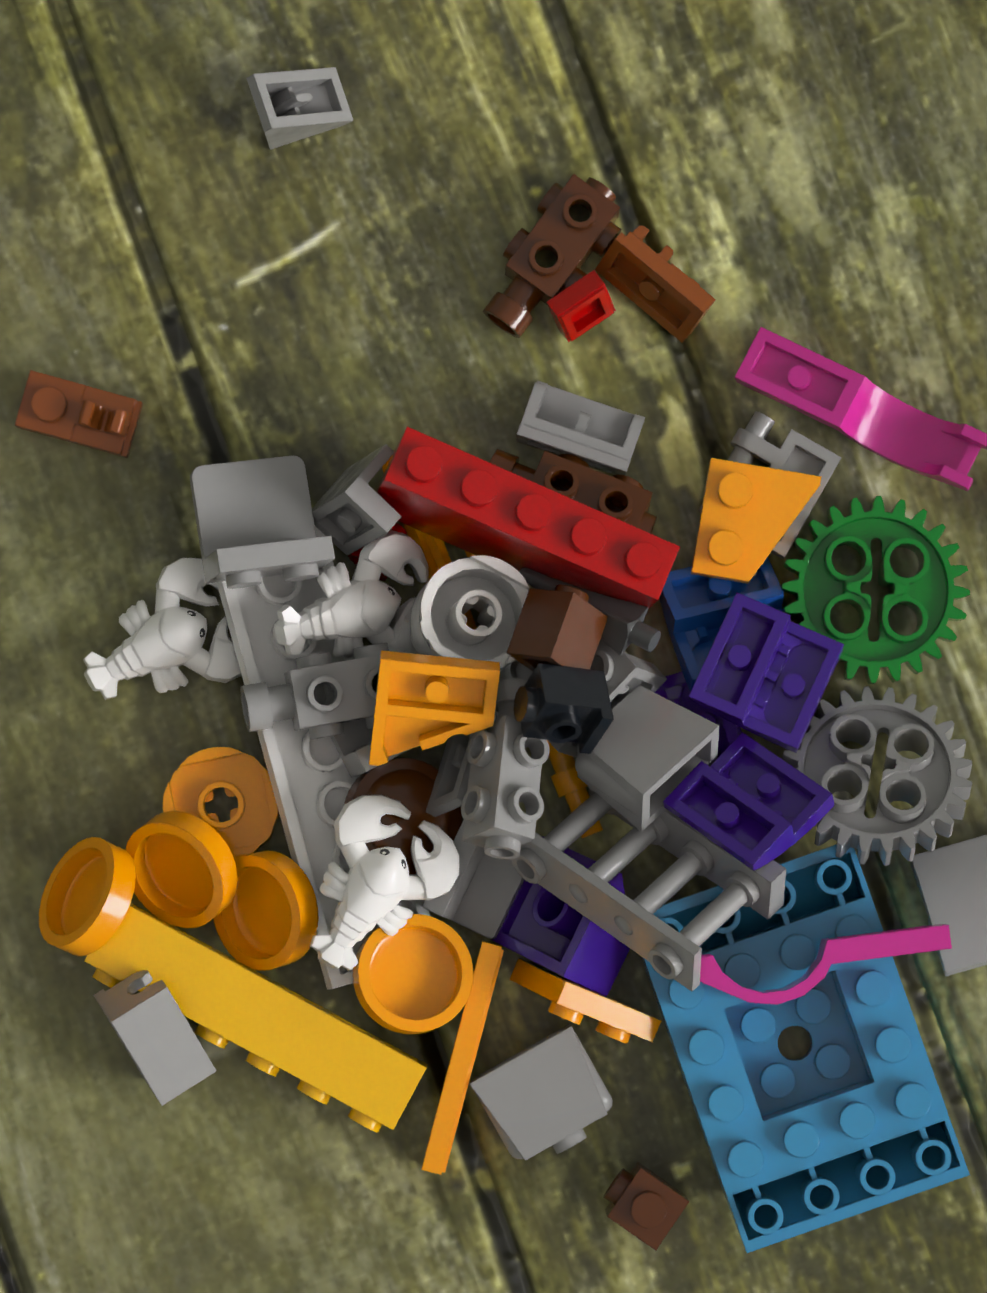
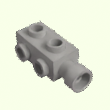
[240,643,405,740]
[461,678,550,859]

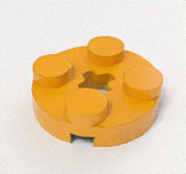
[163,747,279,859]

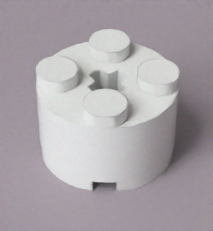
[410,555,529,672]

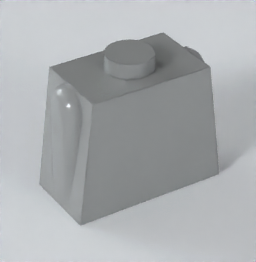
[575,685,719,832]
[469,1023,613,1160]

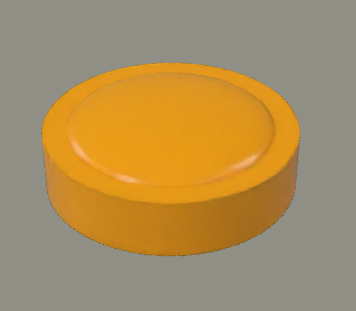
[125,811,238,928]
[39,837,136,956]
[213,851,318,971]
[353,914,474,1034]

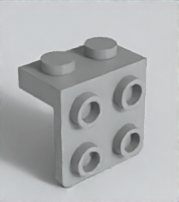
[190,455,335,589]

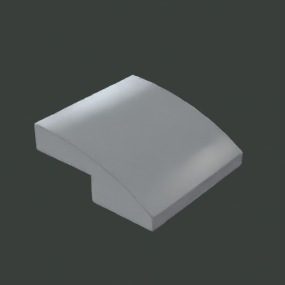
[910,835,987,977]

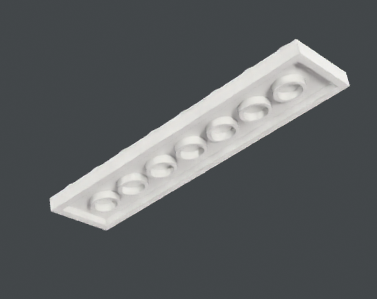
[217,525,430,990]

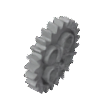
[783,686,972,866]

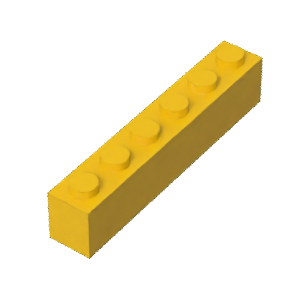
[84,902,428,1133]

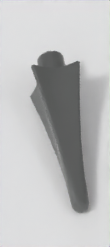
[519,567,661,656]

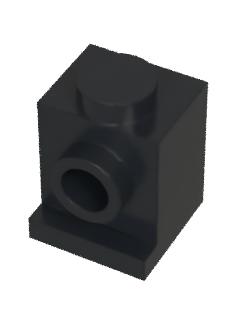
[513,663,614,754]

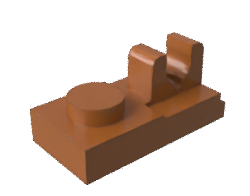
[595,225,716,343]
[15,370,143,458]

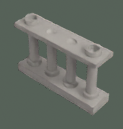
[512,787,786,992]

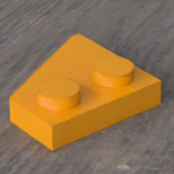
[509,959,661,1044]

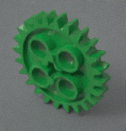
[780,496,970,684]

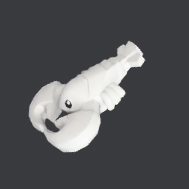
[274,530,429,658]
[83,558,241,700]
[310,795,459,971]

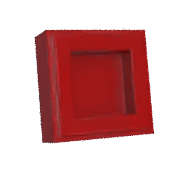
[546,270,616,343]

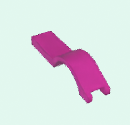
[735,327,987,491]
[700,924,952,1005]

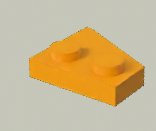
[691,458,821,584]
[369,650,500,766]

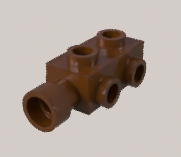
[483,174,621,338]
[490,449,657,534]

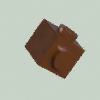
[506,584,608,671]
[603,1162,689,1250]

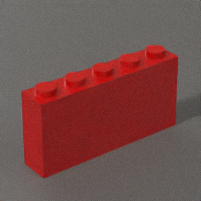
[376,426,680,608]

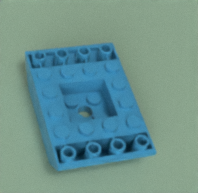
[641,845,970,1253]

